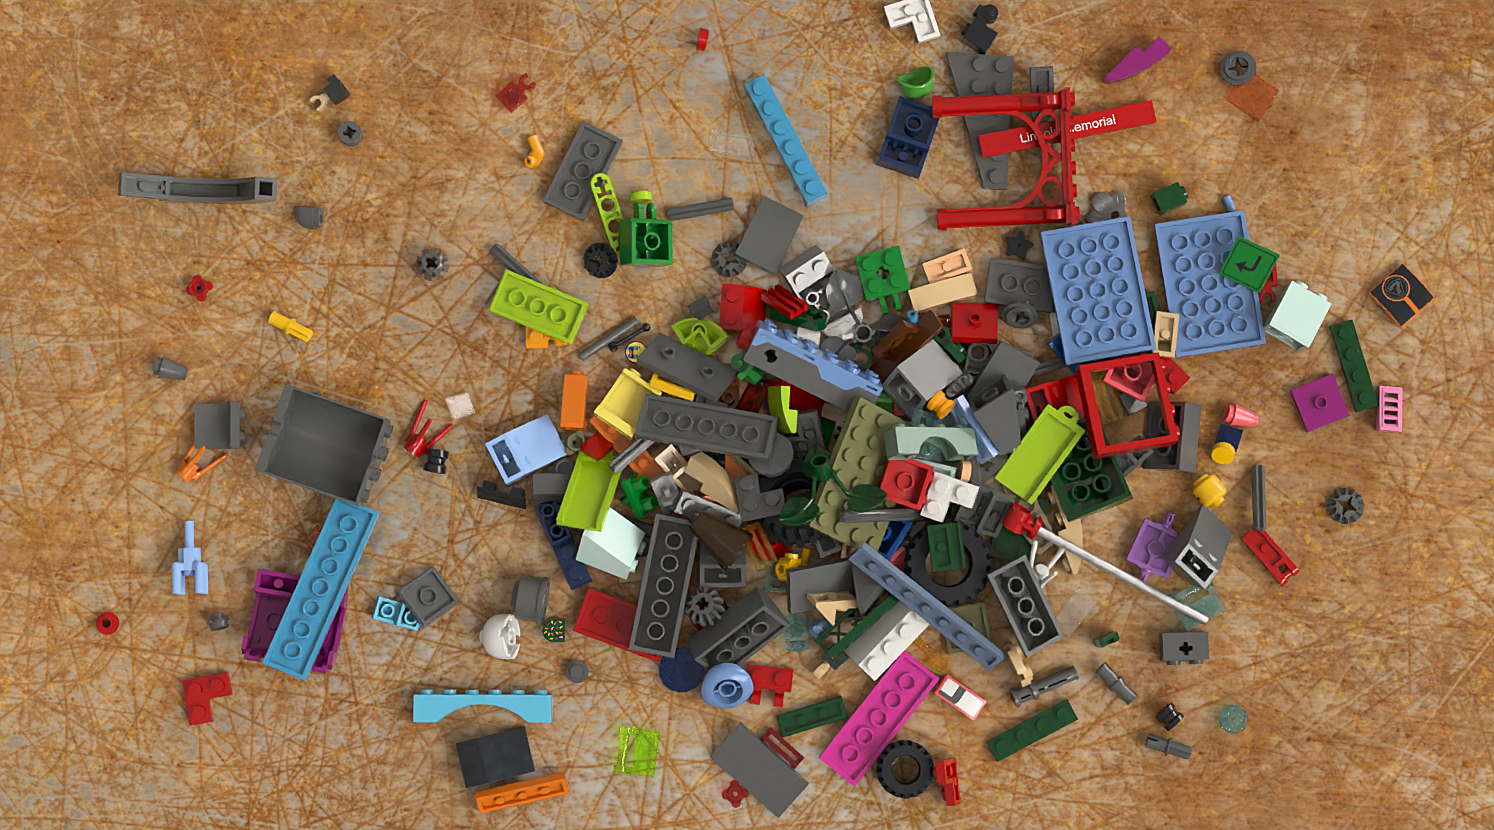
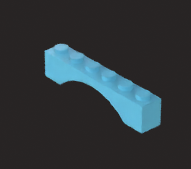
[413,690,553,723]

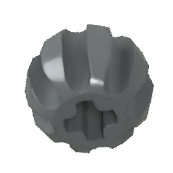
[416,248,449,281]

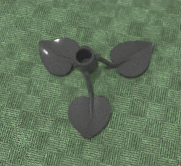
[819,269,907,362]

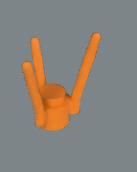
[175,441,228,482]

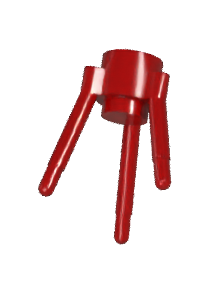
[404,400,453,457]

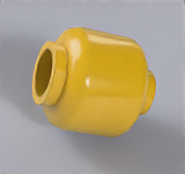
[1192,474,1227,508]

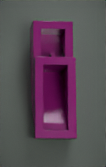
[1103,37,1172,84]

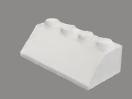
[844,601,929,681]

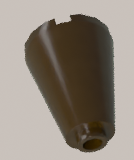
[689,510,754,571]

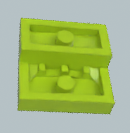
[768,386,797,433]

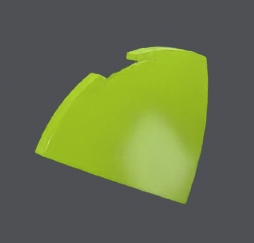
[671,318,729,357]

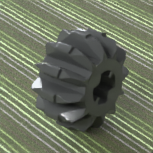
[685,587,725,627]

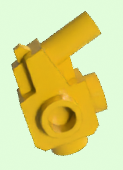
[775,548,811,581]

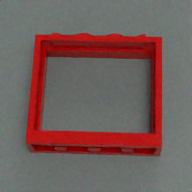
[1075,352,1180,459]

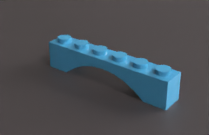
[745,74,827,207]

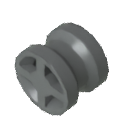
[338,121,363,146]

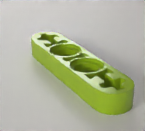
[589,173,623,258]

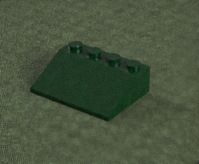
[1050,417,1134,522]

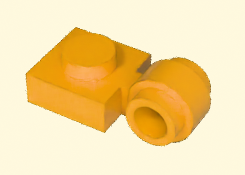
[526,327,567,349]

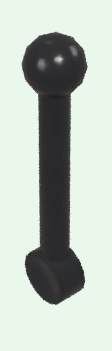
[608,323,651,352]

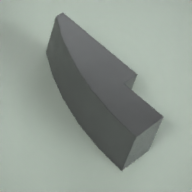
[533,473,571,505]

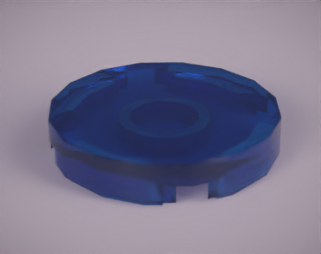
[659,647,704,693]

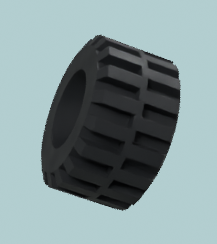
[876,740,934,799]

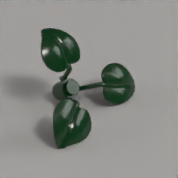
[779,444,887,526]

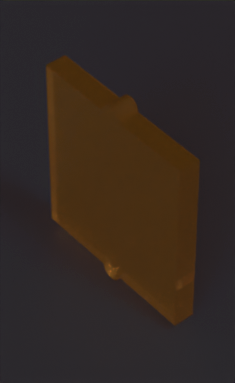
[1226,75,1279,121]

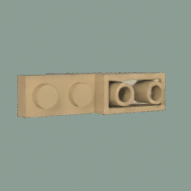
[1047,485,1083,575]

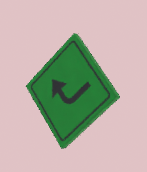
[1219,235,1280,293]

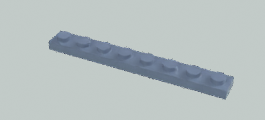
[848,542,1005,671]

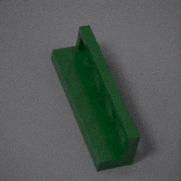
[814,588,900,661]

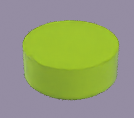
[629,190,652,205]

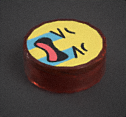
[625,341,646,364]

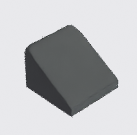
[1117,393,1148,416]

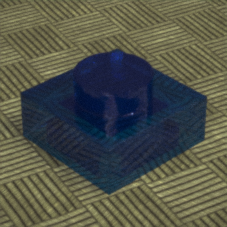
[1214,423,1243,452]

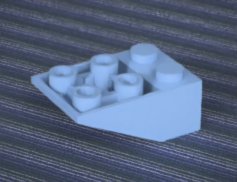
[485,414,568,486]

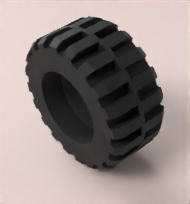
[758,456,828,548]
[904,520,992,607]

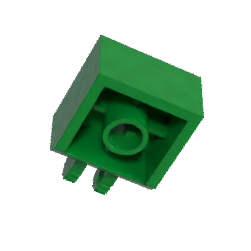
[620,202,673,267]
[854,246,910,316]

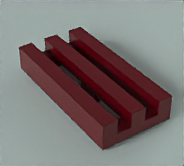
[760,727,804,769]

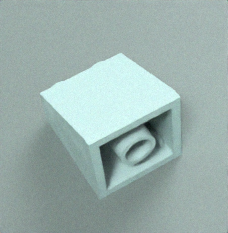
[1263,280,1331,352]
[576,508,646,580]

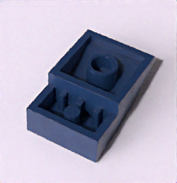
[876,96,939,179]

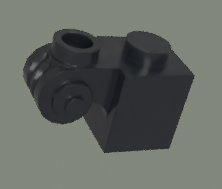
[961,4,998,55]

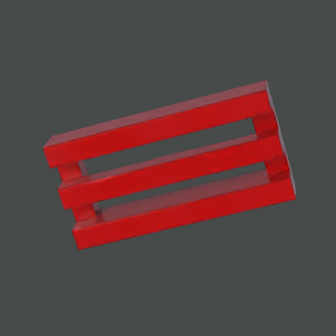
[761,284,808,319]

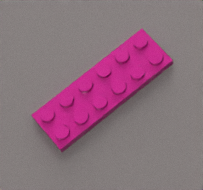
[819,651,940,787]

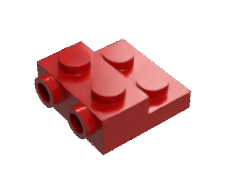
[878,459,934,510]

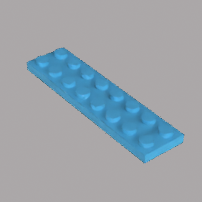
[262,498,380,682]

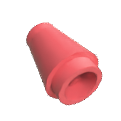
[1223,403,1259,427]

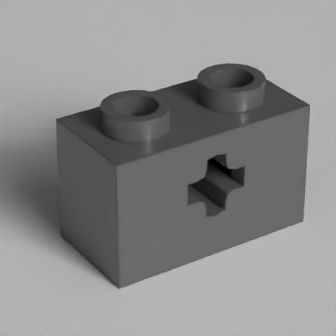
[1159,632,1209,665]

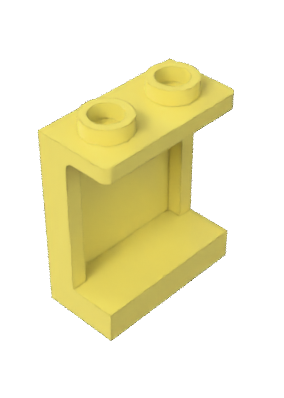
[593,368,662,440]

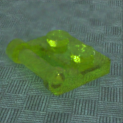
[613,726,660,777]

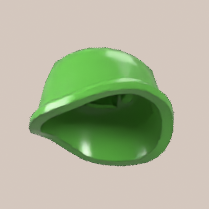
[896,66,935,99]

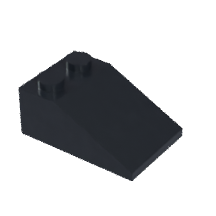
[456,727,535,788]

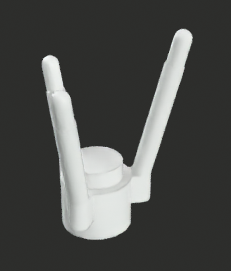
[1029,540,1065,588]

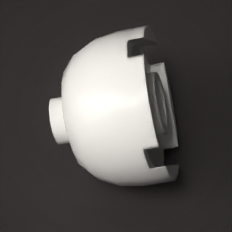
[479,614,520,659]

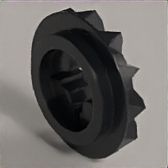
[582,243,618,279]

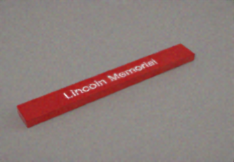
[977,100,1157,159]

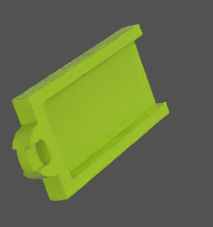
[995,404,1085,505]
[556,450,622,532]

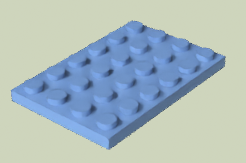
[1154,210,1266,358]
[1040,216,1156,366]

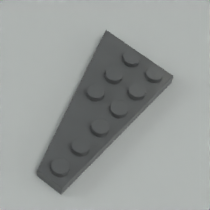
[946,52,1014,190]

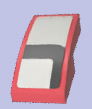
[933,674,986,720]

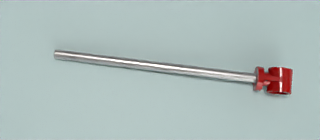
[1002,503,1209,625]

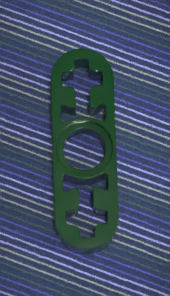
[766,299,827,331]

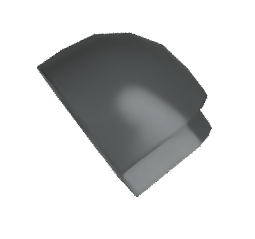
[294,206,324,230]

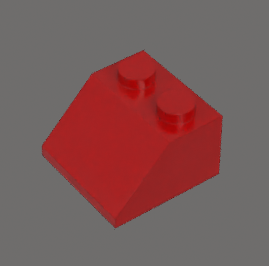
[719,283,767,333]

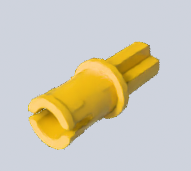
[268,311,313,342]

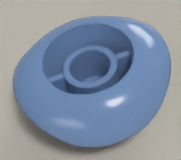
[701,663,754,709]

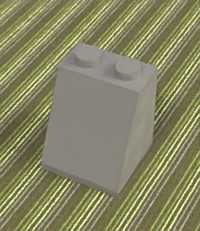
[882,339,963,420]

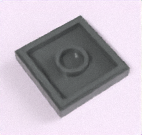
[396,566,460,629]

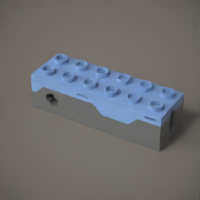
[736,319,883,412]

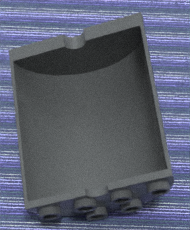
[255,384,394,506]

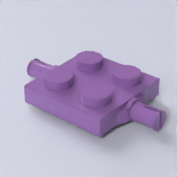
[1125,512,1178,583]

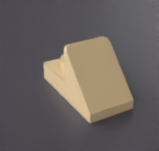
[1151,311,1179,358]
[806,591,857,626]

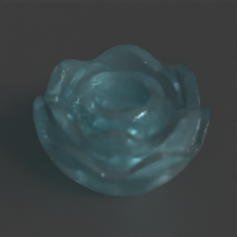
[1219,705,1247,734]

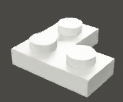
[884,0,940,44]
[920,472,979,523]

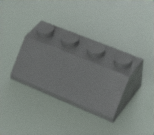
[986,555,1065,658]
[687,587,791,670]

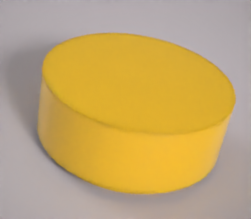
[1211,442,1235,464]

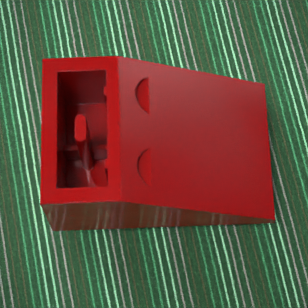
[1025,375,1100,425]

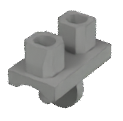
[650,471,680,516]

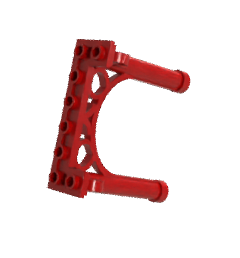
[932,87,1080,231]

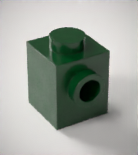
[1150,182,1188,216]

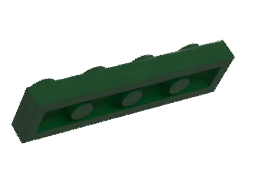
[1329,319,1379,413]
[986,699,1078,762]

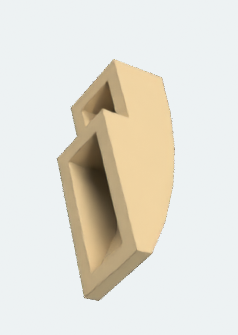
[907,273,978,313]
[650,443,703,493]
[685,451,740,514]

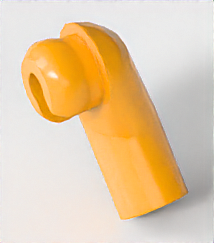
[524,135,544,169]

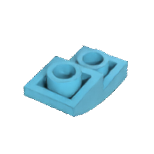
[371,596,419,631]

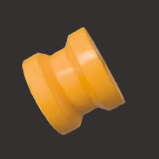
[926,391,955,420]

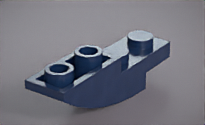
[534,501,592,590]

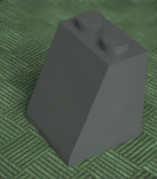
[967,374,1021,456]

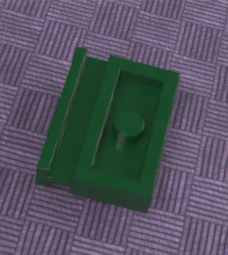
[926,522,966,572]

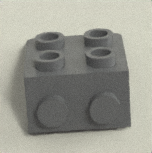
[194,402,245,449]

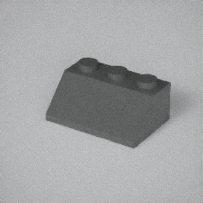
[1142,401,1202,473]

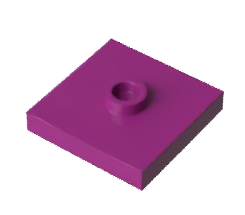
[1290,374,1350,432]

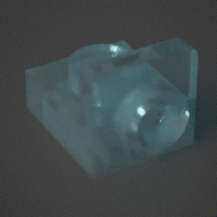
[785,615,809,652]

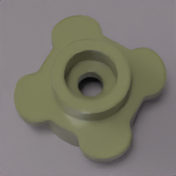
[562,430,585,455]

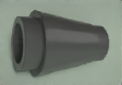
[153,356,188,381]

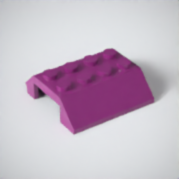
[241,569,349,674]

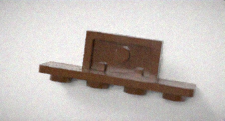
[870,310,943,384]

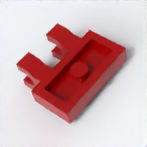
[747,664,794,708]

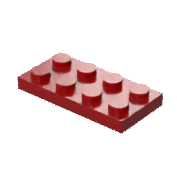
[573,588,661,662]

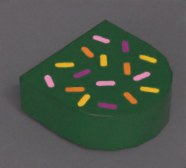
[542,619,566,642]

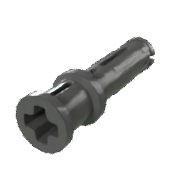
[1009,665,1079,708]

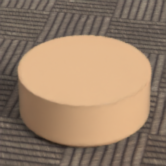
[957,460,971,483]

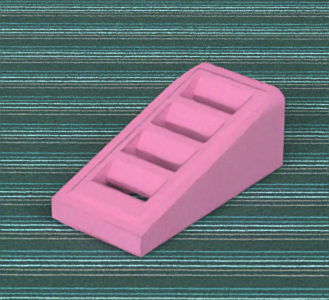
[1376,386,1402,433]

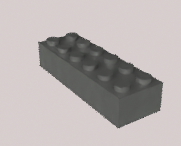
[629,514,698,659]

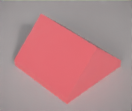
[1102,352,1154,402]

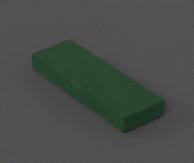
[776,696,848,738]

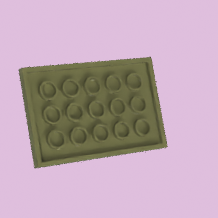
[804,396,915,552]

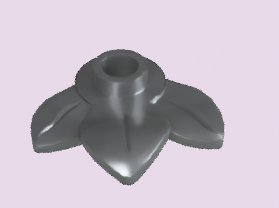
[1084,190,1127,223]

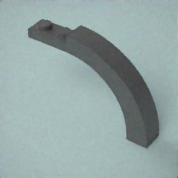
[118,172,277,204]

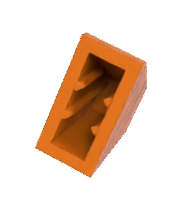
[560,371,588,431]

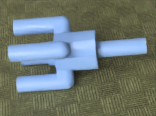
[172,521,208,595]

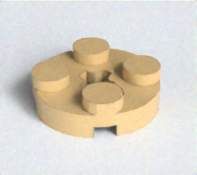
[1003,642,1033,688]

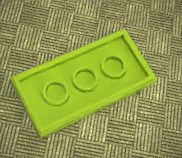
[488,269,589,345]

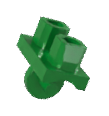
[731,353,766,385]
[620,472,659,519]

